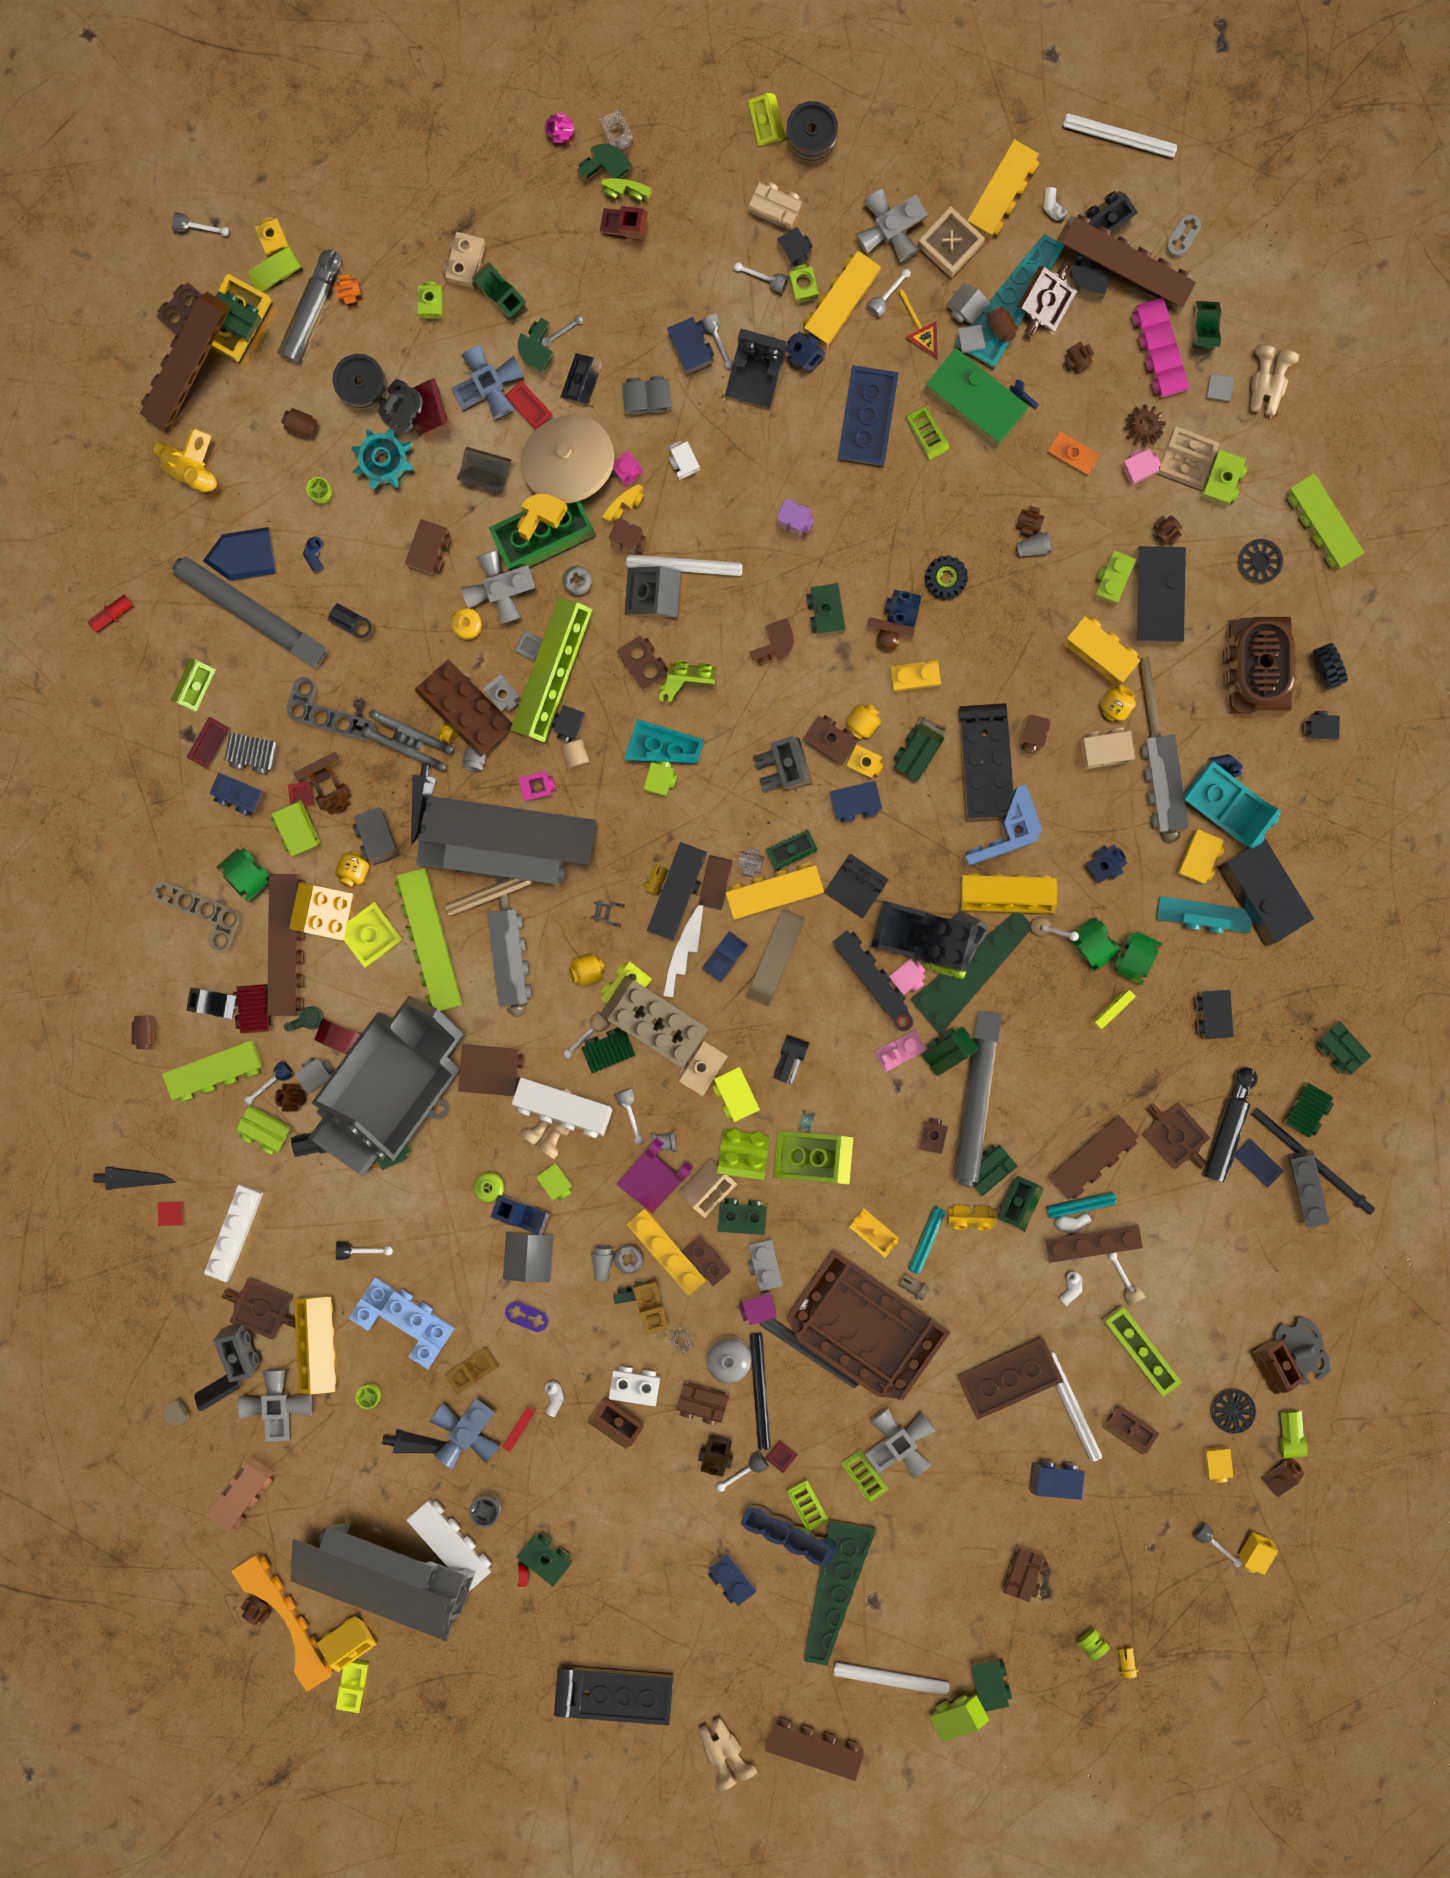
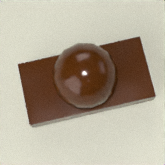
[866,617,915,651]

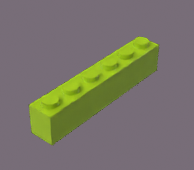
[510,597,593,742]
[395,868,463,1011]

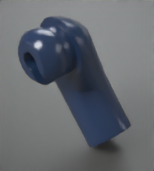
[303,536,323,573]
[1209,754,1243,777]

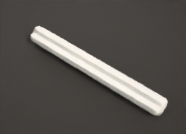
[1063,113,1177,158]
[626,555,742,576]
[1051,1352,1102,1462]
[833,1663,950,1695]

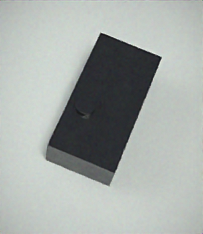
[1134,546,1186,644]
[1219,838,1314,946]
[647,842,707,942]

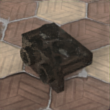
[457,447,512,493]

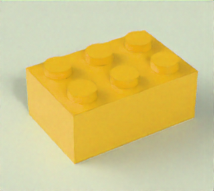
[211,273,272,363]
[1063,616,1141,687]

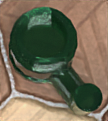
[284,1006,324,1032]

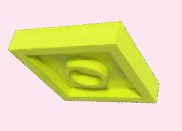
[344,902,403,968]
[1091,990,1136,1029]

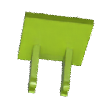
[659,661,717,702]

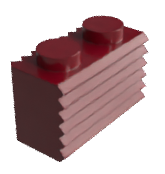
[233,984,271,1034]

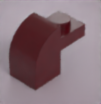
[600,206,648,239]
[314,1018,361,1054]

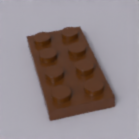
[414,659,512,757]
[958,1337,1064,1420]

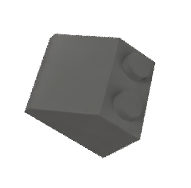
[624,566,681,618]

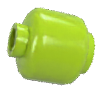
[473,1172,504,1203]

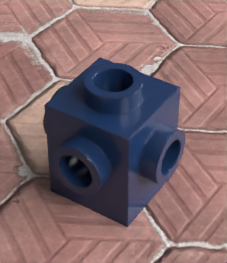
[786,331,826,371]
[884,589,922,627]
[1086,844,1127,883]

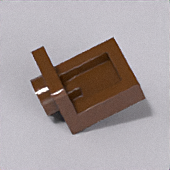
[1263,1458,1304,1497]

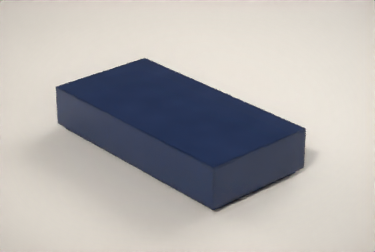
[1234,1138,1284,1188]

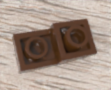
[698,855,733,909]

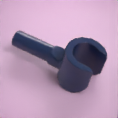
[1010,380,1039,409]

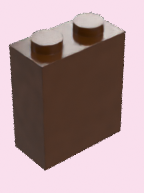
[458,1044,524,1096]

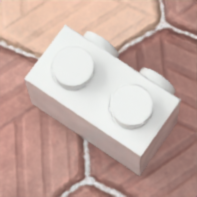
[609,1366,660,1406]

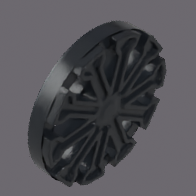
[1238,539,1283,583]
[1211,1389,1256,1434]

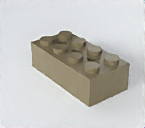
[600,975,708,1068]

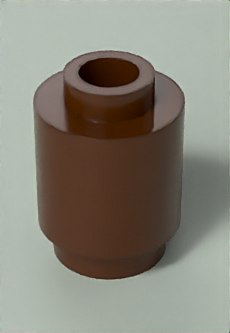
[986,306,1018,343]
[281,408,318,438]
[131,1016,155,1049]

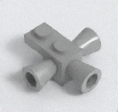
[855,189,928,262]
[461,550,535,624]
[238,1369,312,1442]
[865,1408,936,1479]

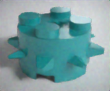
[351,428,413,490]

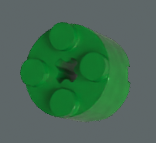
[216,847,269,902]
[1070,917,1121,972]
[1114,931,1163,985]

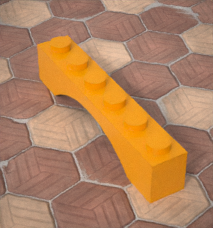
[231,1553,333,1692]

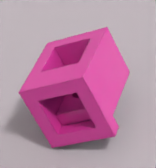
[612,450,644,487]
[518,771,555,802]

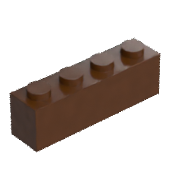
[1047,1115,1139,1200]
[1043,1223,1143,1263]
[765,1719,864,1781]

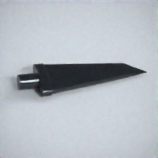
[411,764,436,845]
[93,1167,176,1190]
[382,1430,448,1454]

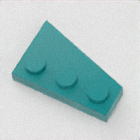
[624,719,705,763]

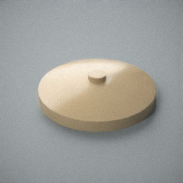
[521,415,615,503]

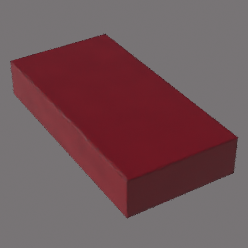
[186,717,231,769]

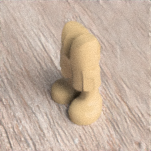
[1250,345,1299,416]
[519,1087,571,1159]
[698,1718,757,1793]

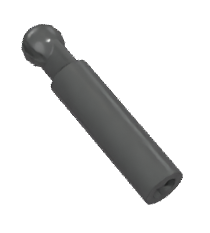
[277,249,342,363]

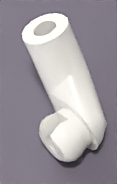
[1043,187,1067,220]
[1055,1213,1091,1234]
[1059,1271,1082,1307]
[544,1381,564,1417]

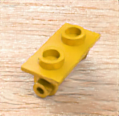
[948,1205,997,1231]

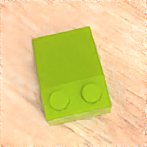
[773,1131,853,1184]

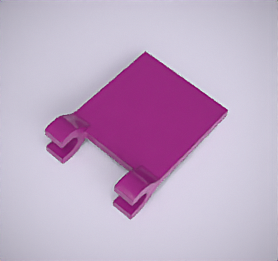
[616,1137,693,1214]

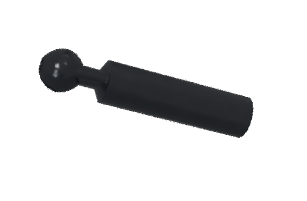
[1204,1067,1258,1183]

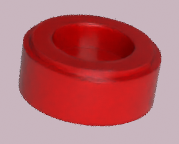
[517,1563,528,1587]

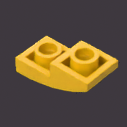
[602,484,644,525]

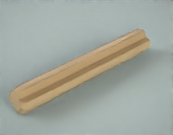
[445,878,531,916]

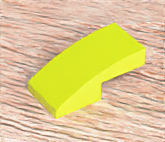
[336,1660,369,1713]

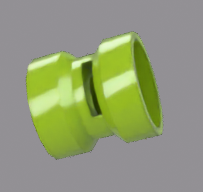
[306,477,332,504]
[355,1383,381,1409]
[1077,1628,1110,1662]

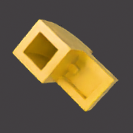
[517,494,568,541]

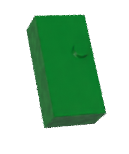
[924,347,1029,447]
[489,501,596,571]

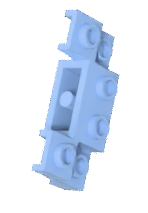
[348,1277,455,1369]

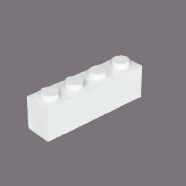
[512,1078,612,1138]
[204,1184,264,1282]
[407,1498,492,1591]

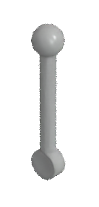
[541,315,583,347]

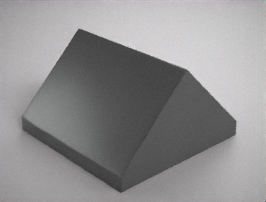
[503,1231,553,1282]

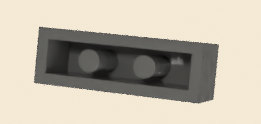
[1290,1150,1330,1228]

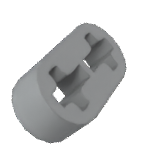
[1166,214,1201,257]

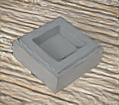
[958,325,985,353]
[1206,374,1234,402]
[514,630,543,662]

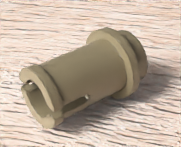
[914,716,946,736]
[898,1273,930,1301]

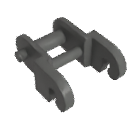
[591,900,625,927]

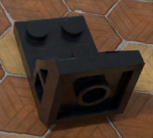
[725,328,787,410]
[871,901,979,972]

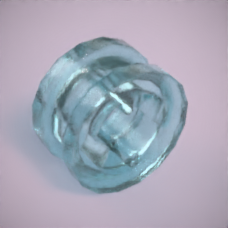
[798,1110,815,1133]

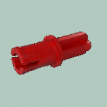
[88,594,133,632]

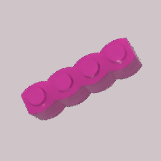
[1132,298,1189,398]

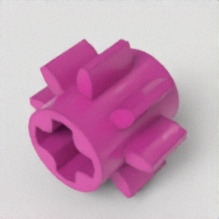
[545,112,574,143]

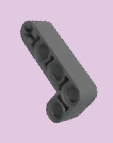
[286,677,378,742]

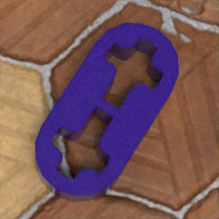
[505,1301,549,1332]

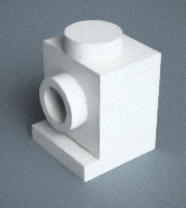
[669,441,700,480]

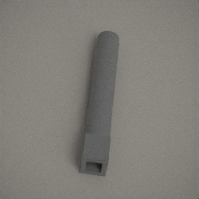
[172,556,329,669]
[955,1011,1002,1187]

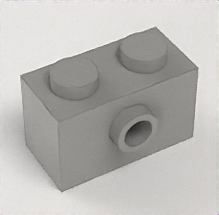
[748,1238,783,1291]

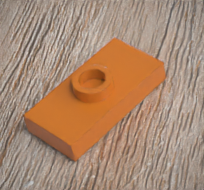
[1047,431,1100,476]

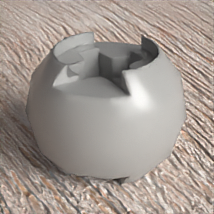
[562,566,592,595]
[614,1244,643,1274]

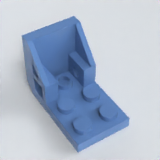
[963,784,1042,867]

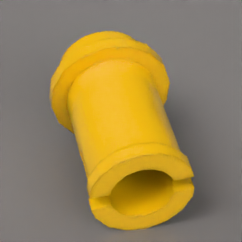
[644,864,668,896]
[1118,1648,1138,1679]

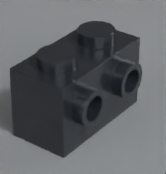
[1084,191,1138,232]
[1196,990,1234,1039]

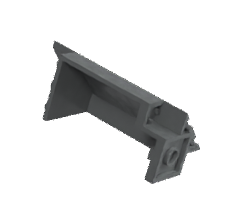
[416,796,597,887]
[308,996,463,1177]
[290,1522,476,1642]

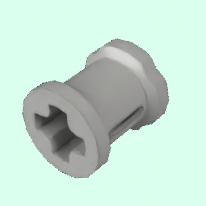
[651,1130,676,1152]

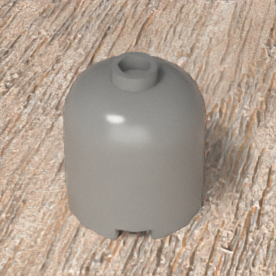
[705,1335,752,1384]

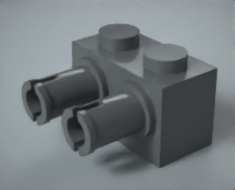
[753,736,812,792]

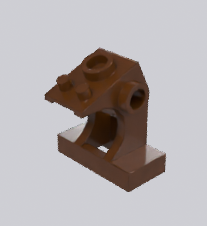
[293,751,350,814]

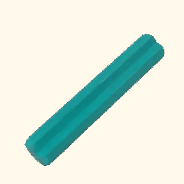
[1047,1192,1116,1219]
[908,1207,946,1274]

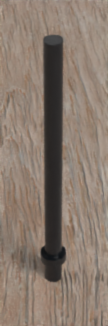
[1251,1107,1376,1215]

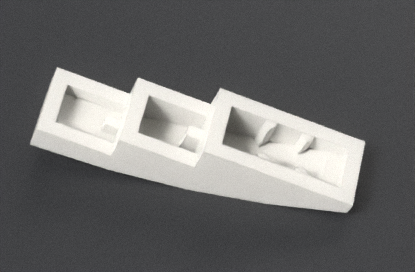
[663,905,703,997]

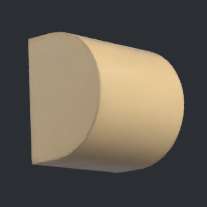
[560,739,590,769]

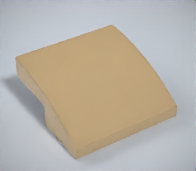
[1157,426,1219,490]

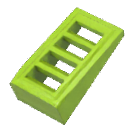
[905,405,949,460]
[841,1449,888,1503]
[786,1479,829,1531]

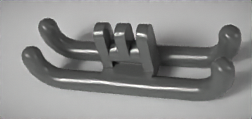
[361,709,454,771]

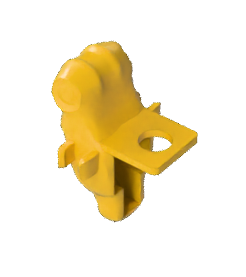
[152,428,217,492]

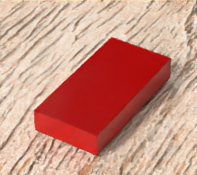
[504,380,553,430]
[502,1405,535,1452]

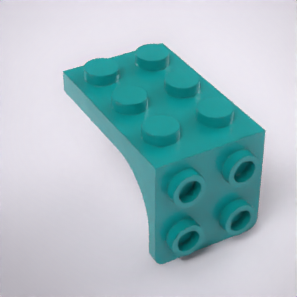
[1182,760,1281,849]

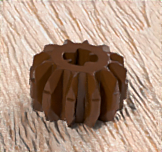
[1125,404,1166,445]

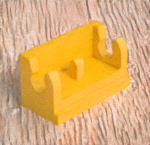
[848,1208,899,1258]

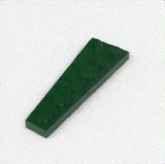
[910,912,1032,1035]
[804,1520,876,1666]

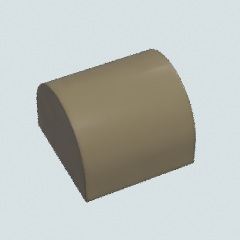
[163,1398,190,1425]

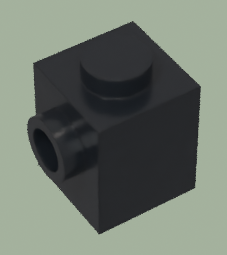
[777,227,813,267]
[551,705,586,743]
[1304,711,1340,741]

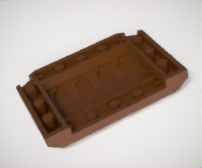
[786,1250,951,1400]

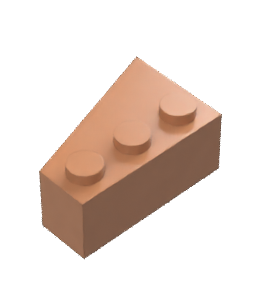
[205,1456,273,1532]

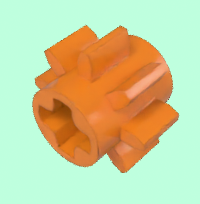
[334,273,361,304]

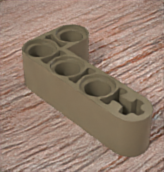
[151,881,241,951]
[746,909,805,1006]

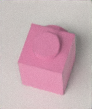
[1122,448,1161,485]
[889,959,926,995]

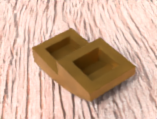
[633,1279,668,1335]
[444,1346,499,1394]

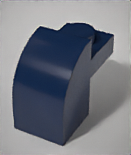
[702,931,748,982]
[490,1195,550,1236]

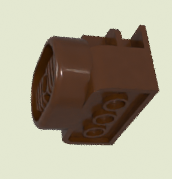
[1224,617,1295,714]

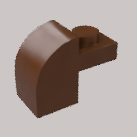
[750,618,794,665]

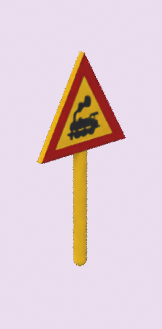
[899,289,937,360]

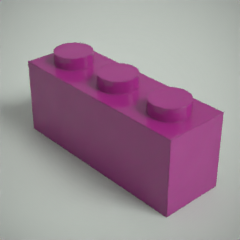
[739,1289,777,1325]

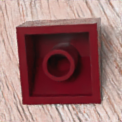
[413,378,450,439]

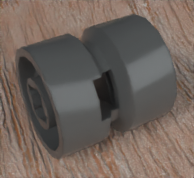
[469,1493,502,1528]

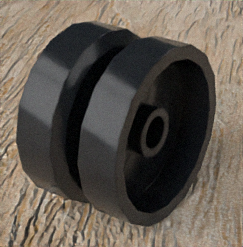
[786,101,838,160]
[332,354,387,410]

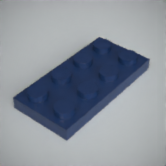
[838,365,899,466]

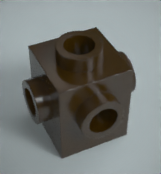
[698,1436,733,1477]

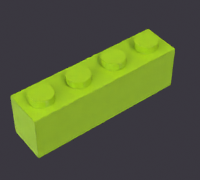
[1287,473,1365,570]
[162,1041,263,1103]
[1102,1305,1182,1397]

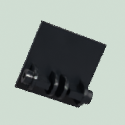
[824,853,889,918]

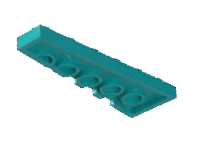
[954,234,1064,368]

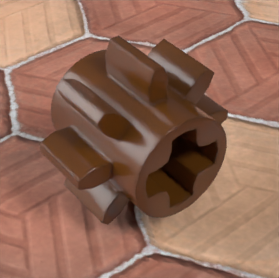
[1065,342,1094,371]
[1017,506,1044,536]
[1153,515,1183,544]
[275,1084,305,1112]
[241,1596,271,1625]

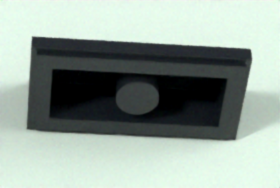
[560,353,602,406]
[194,1375,243,1411]

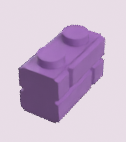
[776,498,814,537]

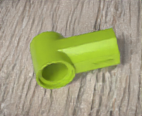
[1280,1410,1308,1459]

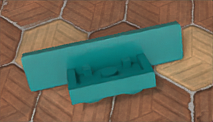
[1157,896,1252,934]

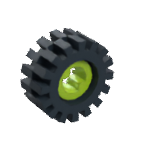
[925,555,968,599]
[1313,643,1348,689]

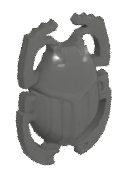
[378,379,422,434]
[1275,1318,1331,1385]

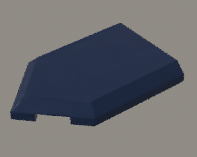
[203,527,276,581]

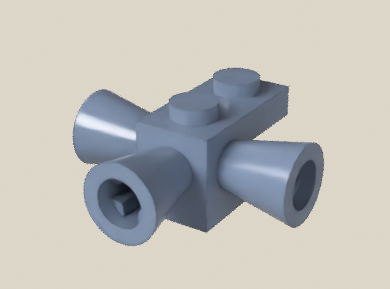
[451,345,524,419]
[429,1398,500,1469]

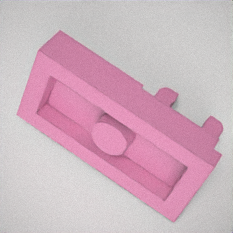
[874,1029,927,1072]

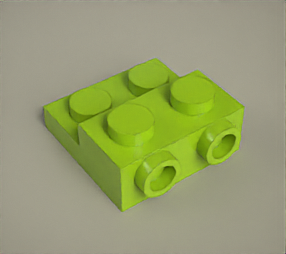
[717,1128,769,1180]

